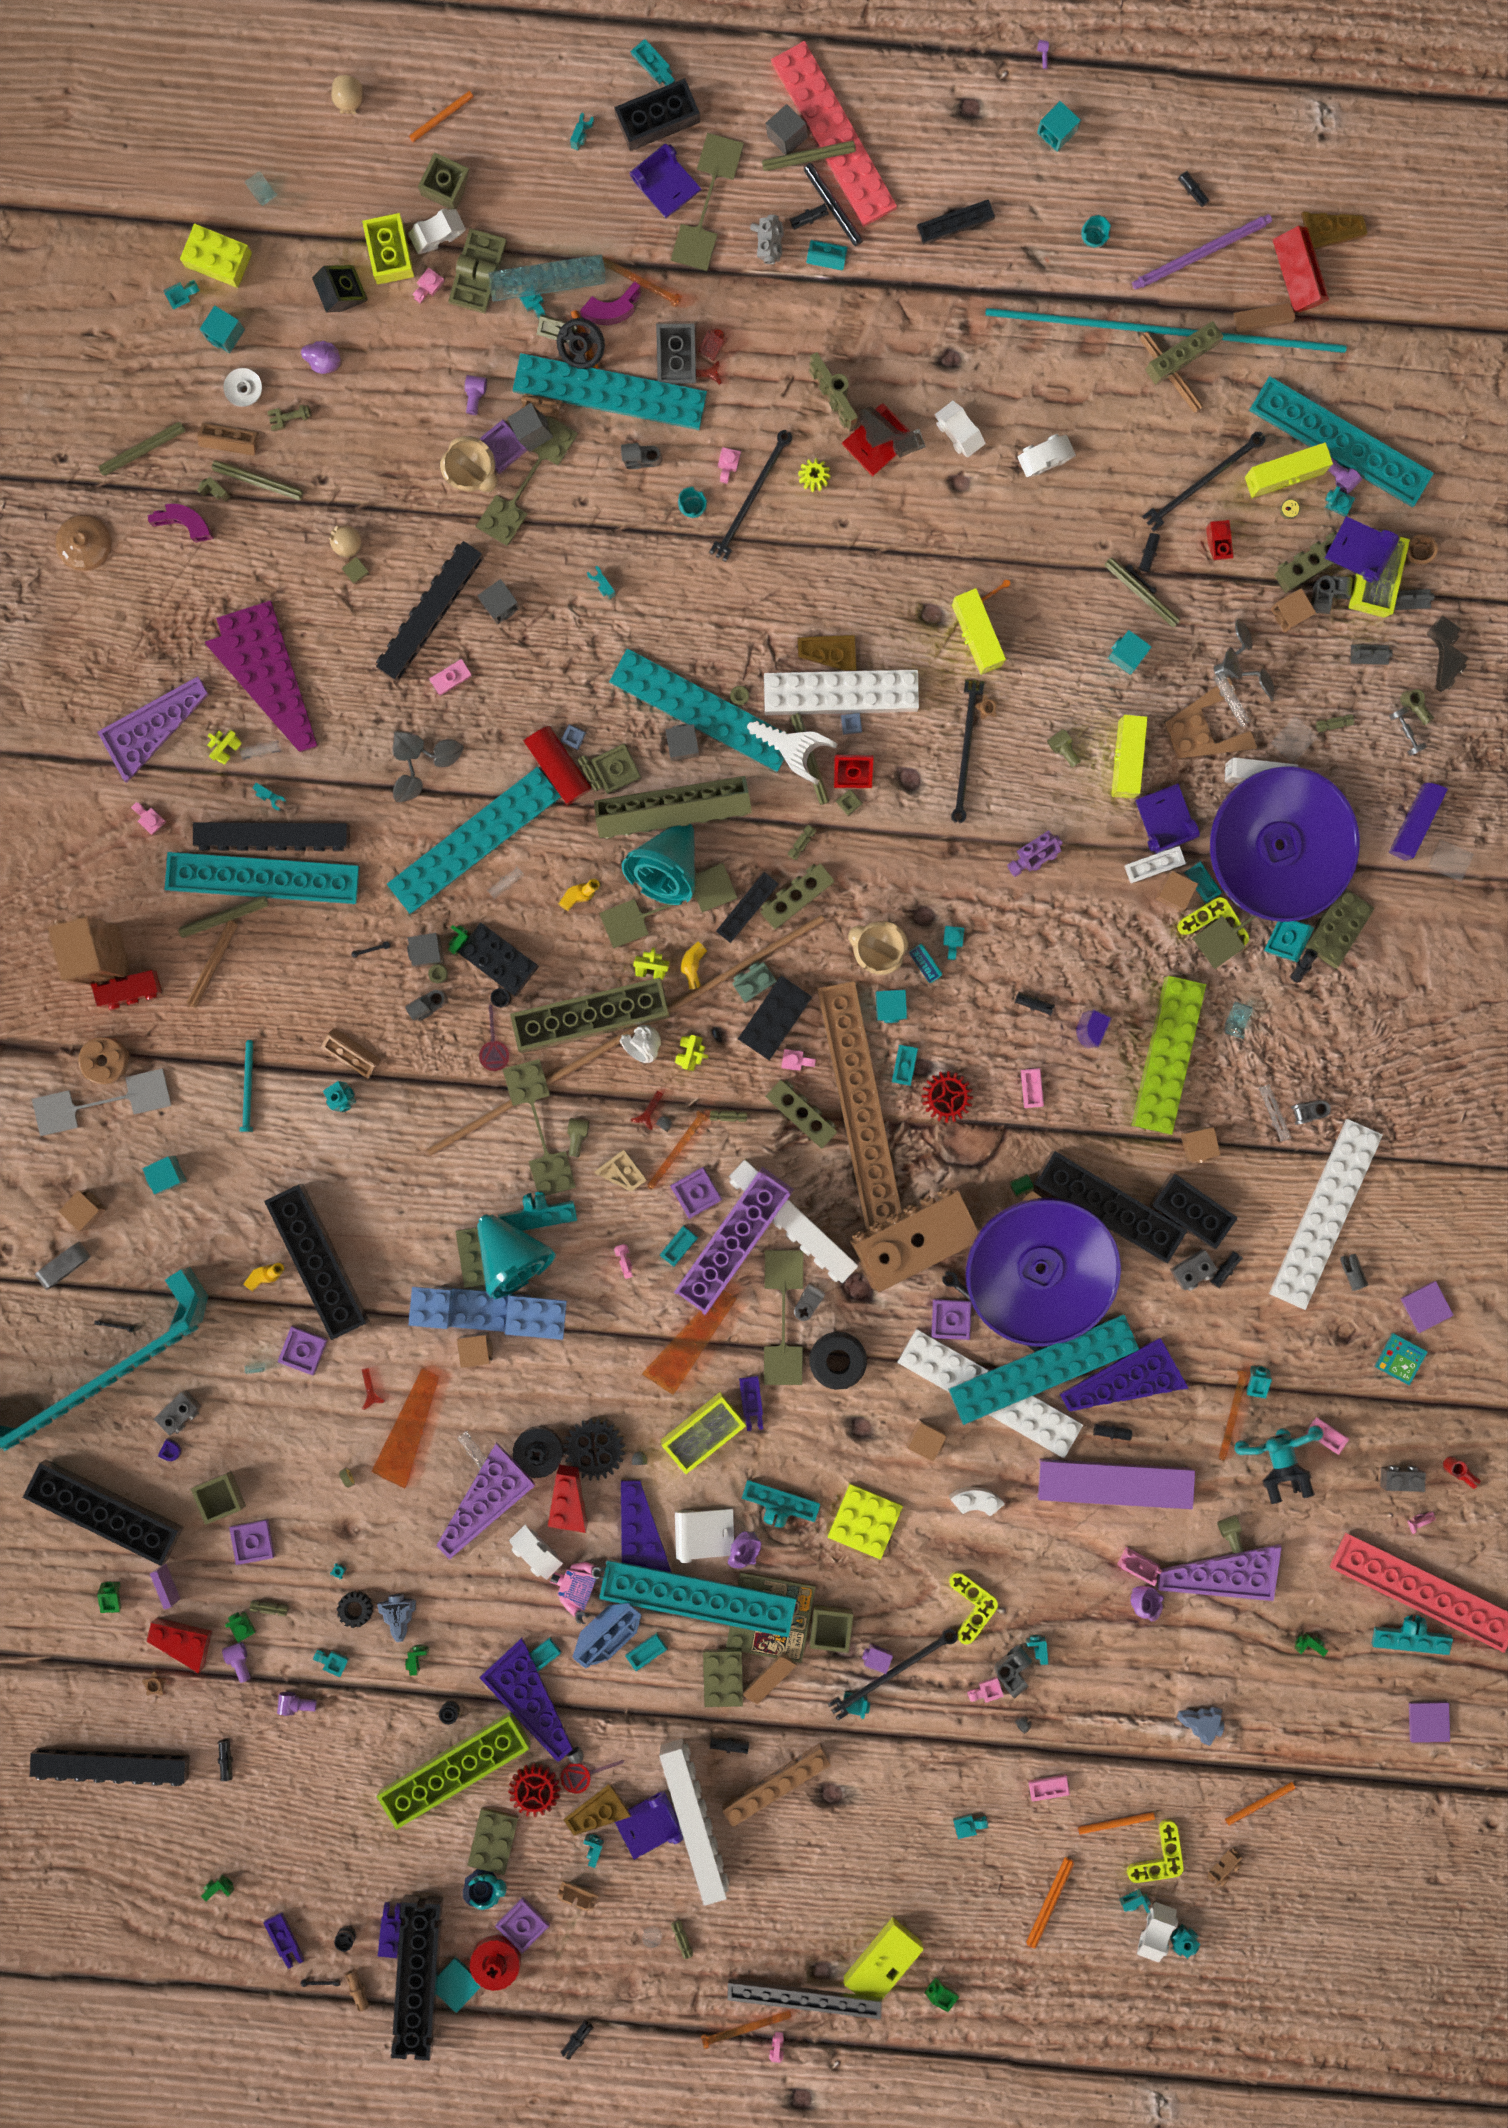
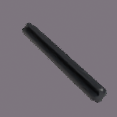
[804,163,863,246]

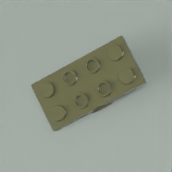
[448,228,507,314]
[809,352,858,432]
[1305,889,1375,969]

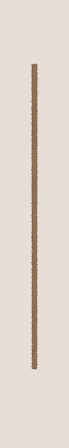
[427,914,825,1156]

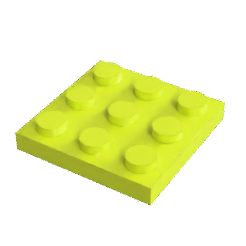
[827,1483,903,1560]

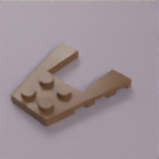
[1164,677,1257,759]

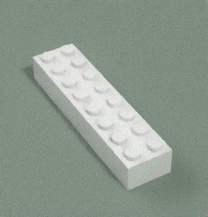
[764,670,919,715]
[729,1159,858,1283]
[659,1738,729,1906]

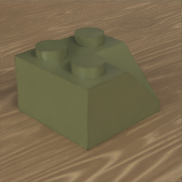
[418,152,469,209]

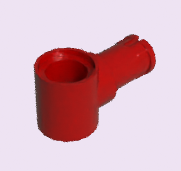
[1443,1456,1481,1489]

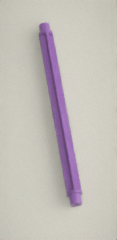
[1132,214,1272,290]

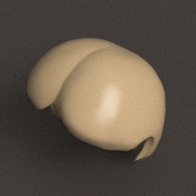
[440,436,498,492]
[848,921,908,975]

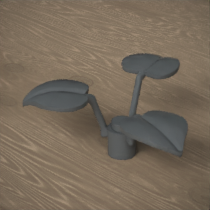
[1214,618,1274,702]
[392,732,463,802]

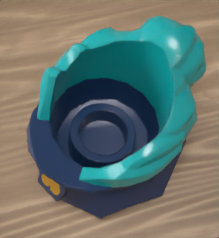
[463,1869,507,1910]

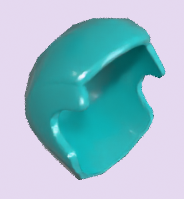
[1081,215,1111,248]
[678,487,707,518]

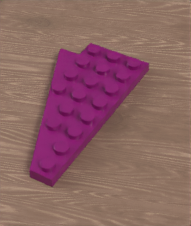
[205,600,318,752]

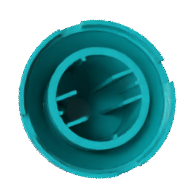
[622,823,695,905]
[477,1214,556,1300]

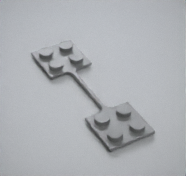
[32,1069,172,1136]

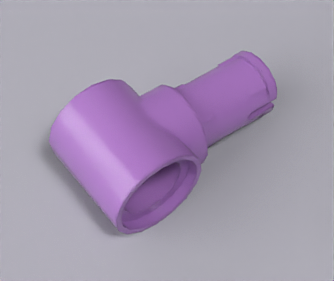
[465,375,487,415]
[1328,458,1362,494]
[222,1642,251,1683]
[277,1692,317,1716]

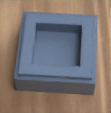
[841,713,862,735]
[561,724,587,750]

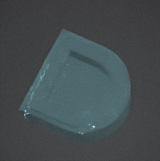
[244,1363,266,1374]

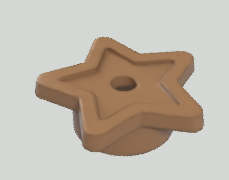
[975,695,998,719]
[142,1671,167,1696]

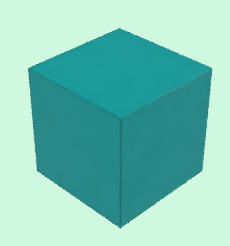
[1037,101,1081,152]
[199,305,245,353]
[1108,630,1152,675]
[875,990,907,1023]
[142,1156,187,1195]

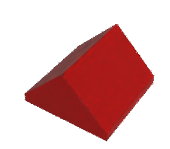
[834,755,874,788]

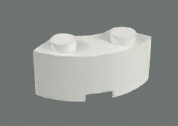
[408,208,466,254]
[935,401,986,458]
[1018,434,1076,477]
[949,1487,1005,1516]
[509,1525,563,1580]
[1137,1902,1178,1962]

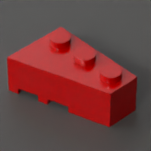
[548,1464,588,1533]

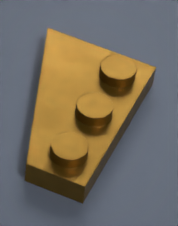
[1301,211,1368,250]
[797,635,856,671]
[563,1784,632,1836]

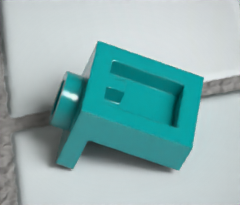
[1325,486,1355,517]
[1246,1366,1272,1399]
[1026,1635,1048,1665]
[843,1691,871,1719]
[583,1834,604,1868]
[1119,1889,1151,1914]

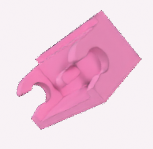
[1117,1547,1162,1586]

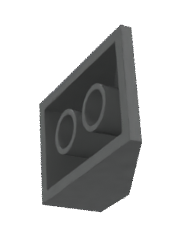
[656,321,697,383]

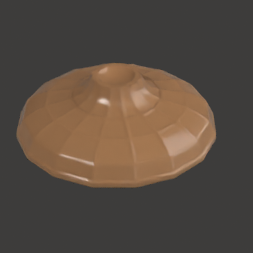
[55,515,112,571]

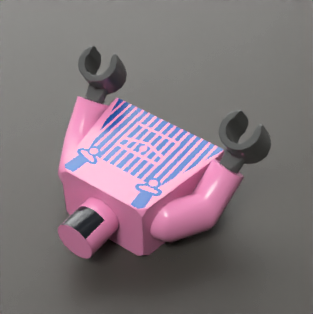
[550,1562,605,1624]

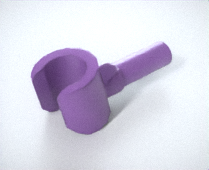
[1037,40,1049,69]

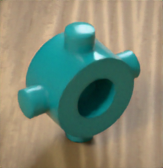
[330,1563,347,1580]

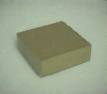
[342,557,369,585]
[836,789,863,816]

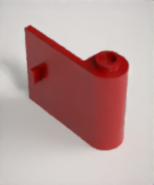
[841,403,915,477]

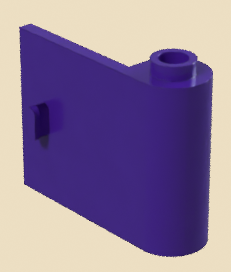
[629,143,701,219]
[1324,516,1400,583]
[1135,783,1200,854]
[615,1791,684,1860]

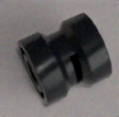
[490,988,511,1008]
[439,1701,460,1725]
[334,1926,357,1952]

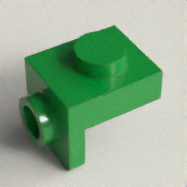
[1294,1633,1328,1657]
[405,1644,429,1676]
[201,1874,235,1902]

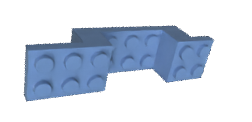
[408,1286,567,1340]

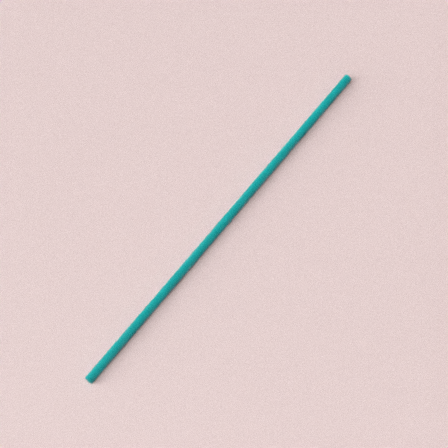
[985,308,1347,353]

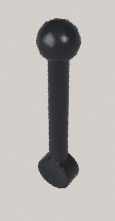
[1125,565,1157,594]
[351,941,390,958]
[94,1320,134,1332]
[300,1979,341,1987]

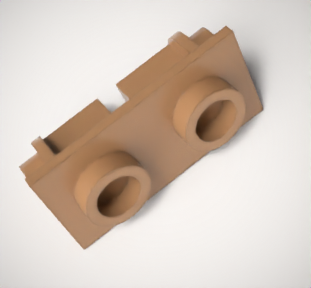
[521,393,562,419]
[1207,1848,1244,1887]
[556,1881,599,1912]

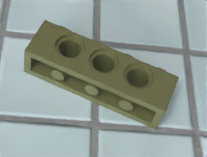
[1145,321,1224,385]
[1274,531,1347,593]
[760,863,835,931]
[765,1080,837,1149]

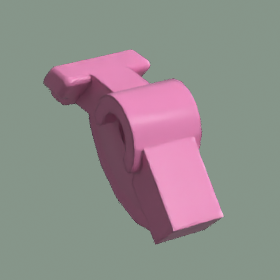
[614,1244,633,1279]
[1408,1512,1436,1534]
[769,2032,784,2063]

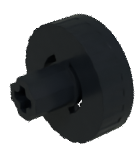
[512,1426,564,1478]

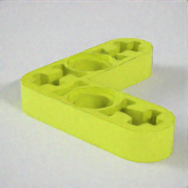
[1177,897,1249,946]
[949,1571,998,1645]
[1127,1819,1184,1883]

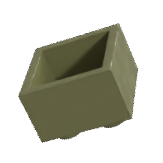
[191,1471,246,1525]
[810,1605,853,1653]

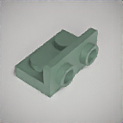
[732,961,777,1003]

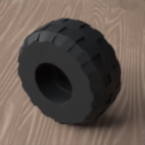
[809,1331,867,1390]

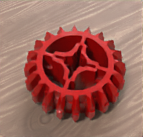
[921,1071,973,1123]
[508,1763,561,1817]

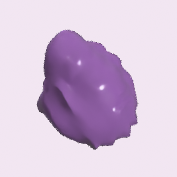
[301,341,341,374]
[728,1531,762,1569]
[1130,1585,1164,1622]

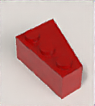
[91,970,162,1011]
[146,1618,212,1674]

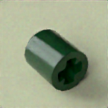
[1010,1174,1034,1197]

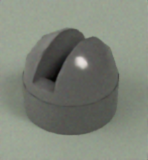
[655,1116,672,1132]
[632,1452,647,1465]
[1015,1716,1032,1734]
[567,1747,584,1764]

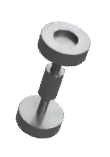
[1389,707,1427,756]

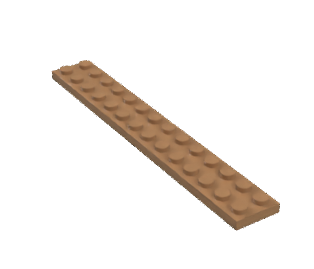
[817,981,902,1231]

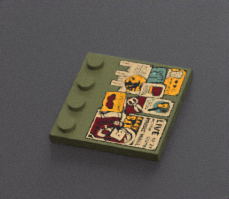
[726,1572,816,1663]

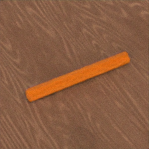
[1026,1857,1074,1949]

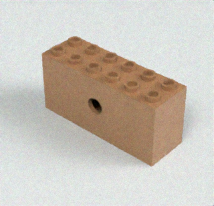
[48,915,131,986]
[848,1187,979,1293]

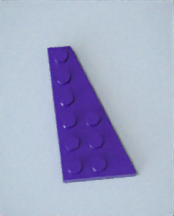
[1059,1338,1189,1412]
[621,1480,672,1572]
[479,1637,573,1762]

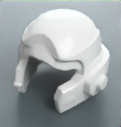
[620,1025,661,1063]

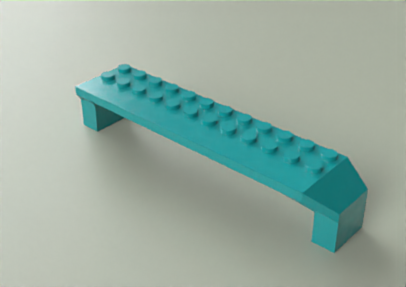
[0,1267,208,1452]

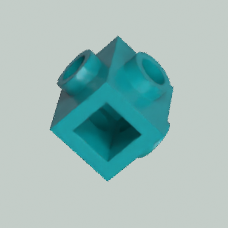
[323,1081,356,1113]
[1170,1924,1201,1959]

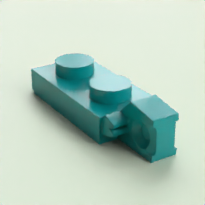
[630,39,675,86]

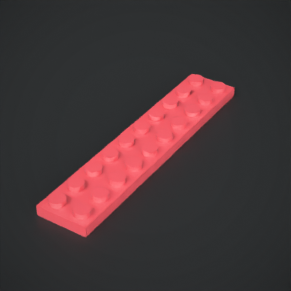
[771,41,897,227]
[1329,1532,1508,1653]

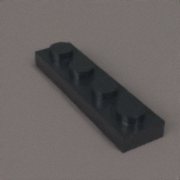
[916,199,995,245]
[716,872,779,944]

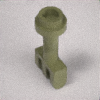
[268,404,311,431]

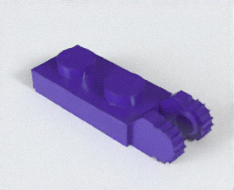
[739,1376,763,1431]
[378,1902,402,1958]
[263,1912,304,1969]

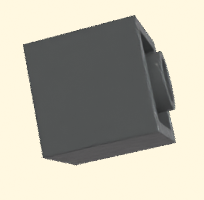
[765,104,808,155]
[507,403,553,452]
[477,579,520,625]
[665,724,699,762]
[407,933,444,968]

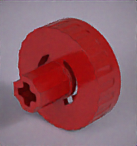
[470,1935,521,1991]

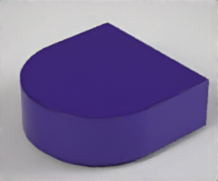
[158,1438,181,1461]

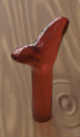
[696,361,722,385]
[630,1090,663,1130]
[361,1368,385,1410]

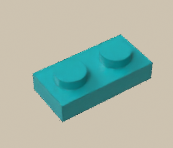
[892,1045,918,1086]

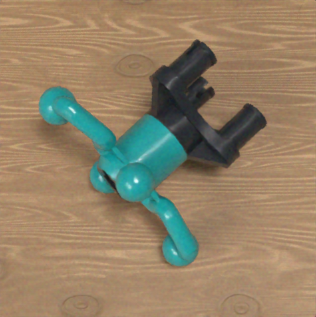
[1234,1426,1323,1504]

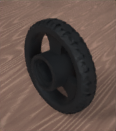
[557,318,605,369]

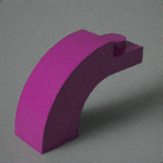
[580,281,641,325]
[147,504,214,543]

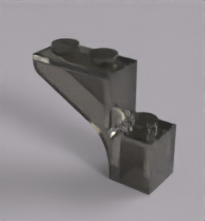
[859,407,926,458]
[1426,615,1468,692]

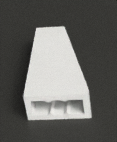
[1224,758,1298,783]

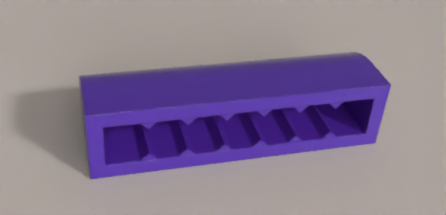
[1388,783,1448,861]
[1076,1010,1111,1049]

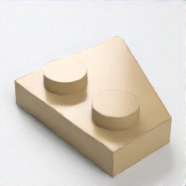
[595,1150,647,1192]

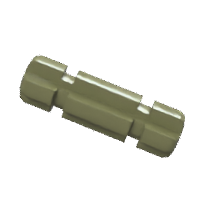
[1316,714,1354,732]
[578,755,603,792]
[788,825,816,860]
[710,1110,747,1122]
[250,1600,288,1616]
[671,1920,693,1959]

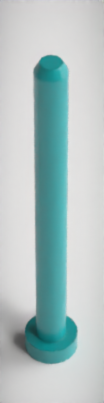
[239,1040,253,1132]

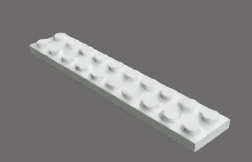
[1269,1119,1383,1310]
[897,1329,1083,1458]

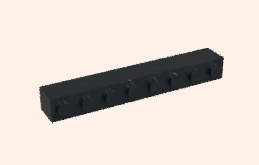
[376,541,484,683]
[193,822,350,852]
[29,1748,190,1786]

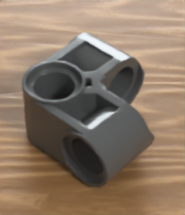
[621,443,662,470]
[1311,575,1353,614]
[405,990,448,1021]
[994,1645,1032,1699]

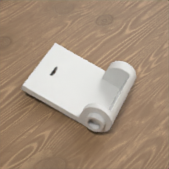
[675,1509,734,1563]

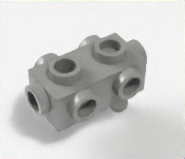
[750,215,784,265]

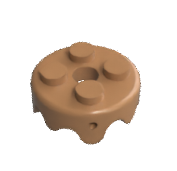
[78,1036,130,1085]

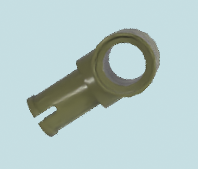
[1400,689,1434,725]
[1047,729,1081,768]
[567,1118,589,1157]
[1217,1515,1244,1554]

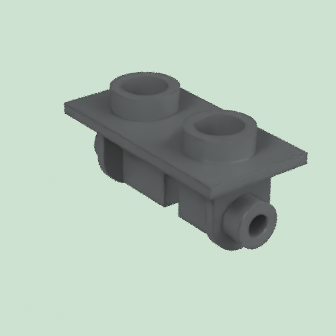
[1394,589,1434,610]
[1351,644,1393,665]

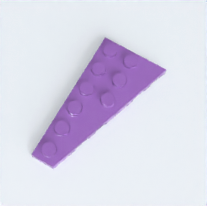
[97,677,209,783]
[436,1442,536,1560]
[1158,1544,1281,1601]

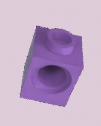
[862,1643,893,1674]

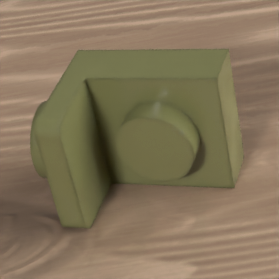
[197,476,231,502]

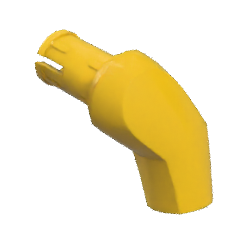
[558,878,600,911]
[681,941,707,989]
[243,1263,284,1292]

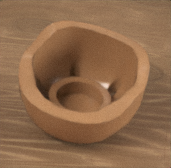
[1406,534,1438,566]

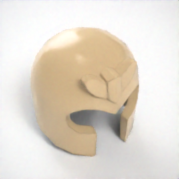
[331,75,363,115]
[329,525,361,558]

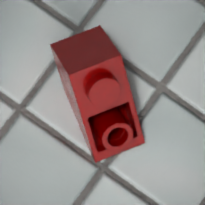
[1206,520,1234,561]

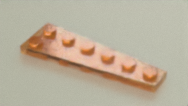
[642,1289,737,1395]
[371,1368,440,1489]

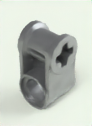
[1291,1100,1331,1125]
[794,1283,825,1321]

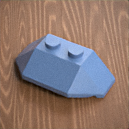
[573,1603,641,1669]

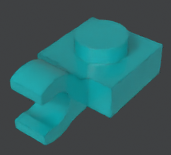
[570,113,594,151]
[163,280,200,310]
[517,284,546,318]
[587,566,616,600]
[252,783,286,811]
[943,926,964,960]
[313,1649,349,1677]
[953,1814,989,1839]

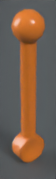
[981,580,1010,603]

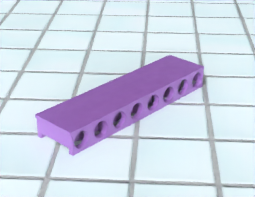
[674,1167,794,1315]
[1037,1459,1195,1509]

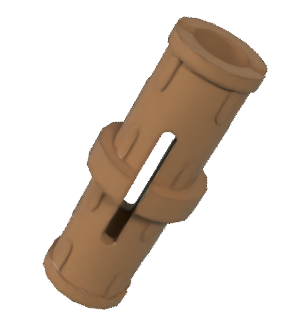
[345,1969,369,2012]

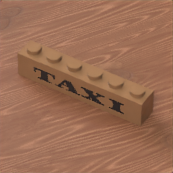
[722,1743,831,1827]

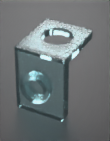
[244,171,278,206]
[1225,1002,1253,1039]

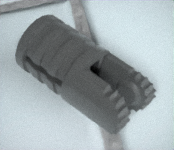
[1340,1254,1369,1291]

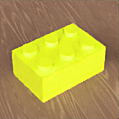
[362,213,415,285]
[180,224,252,288]

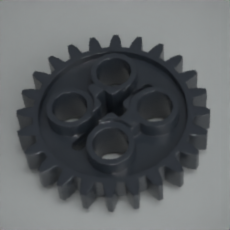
[563,1417,626,1481]

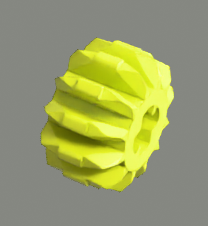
[798,458,831,492]

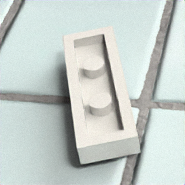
[1124,846,1186,884]

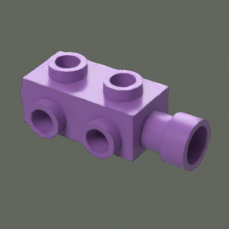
[1007,830,1062,877]

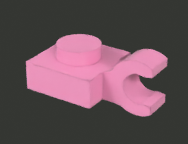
[413,267,444,303]
[718,447,741,484]
[131,802,166,835]
[782,1049,816,1071]
[967,1676,1004,1703]

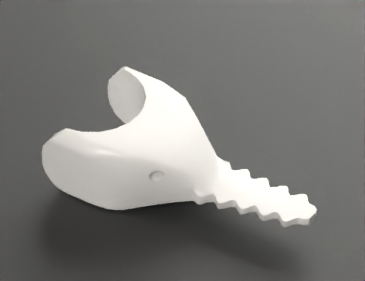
[747,721,838,785]

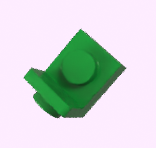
[448,925,469,956]
[97,1581,121,1613]
[225,1612,256,1642]
[925,1978,959,2012]

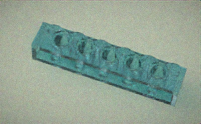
[488,254,606,302]

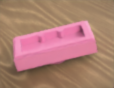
[429,659,472,696]
[1021,1068,1044,1108]
[1305,1417,1349,1455]
[1028,1774,1070,1802]

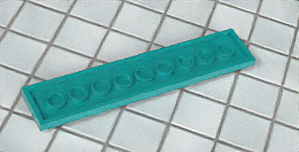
[512,353,707,430]
[1249,376,1434,508]
[609,648,787,773]
[387,767,561,915]
[164,852,360,905]
[948,1314,1139,1425]
[599,1559,796,1637]

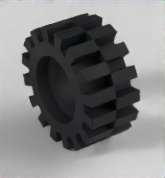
[336,1591,373,1628]

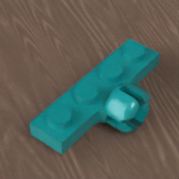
[498,1192,577,1231]
[741,1480,820,1528]
[1371,1614,1453,1655]

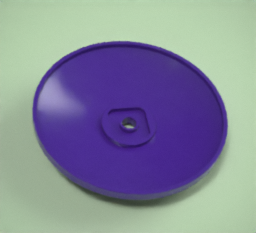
[1210,767,1360,922]
[966,1198,1121,1346]

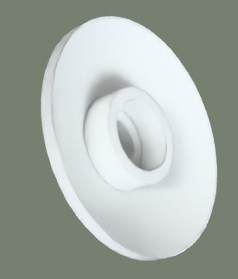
[223,368,262,407]

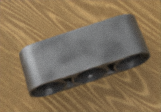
[35,1241,91,1290]

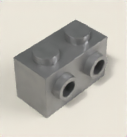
[1170,1249,1217,1291]
[154,1390,201,1436]
[1380,1465,1426,1492]

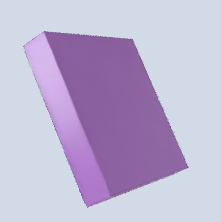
[480,419,528,474]
[670,1167,722,1219]
[1400,1281,1454,1333]
[931,1299,972,1340]
[278,1325,328,1376]
[229,1519,275,1565]
[150,1564,180,1609]
[1409,1701,1450,1743]
[495,1897,550,1954]

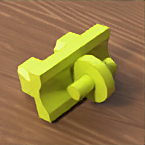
[207,729,242,765]
[633,947,670,980]
[675,1035,709,1071]

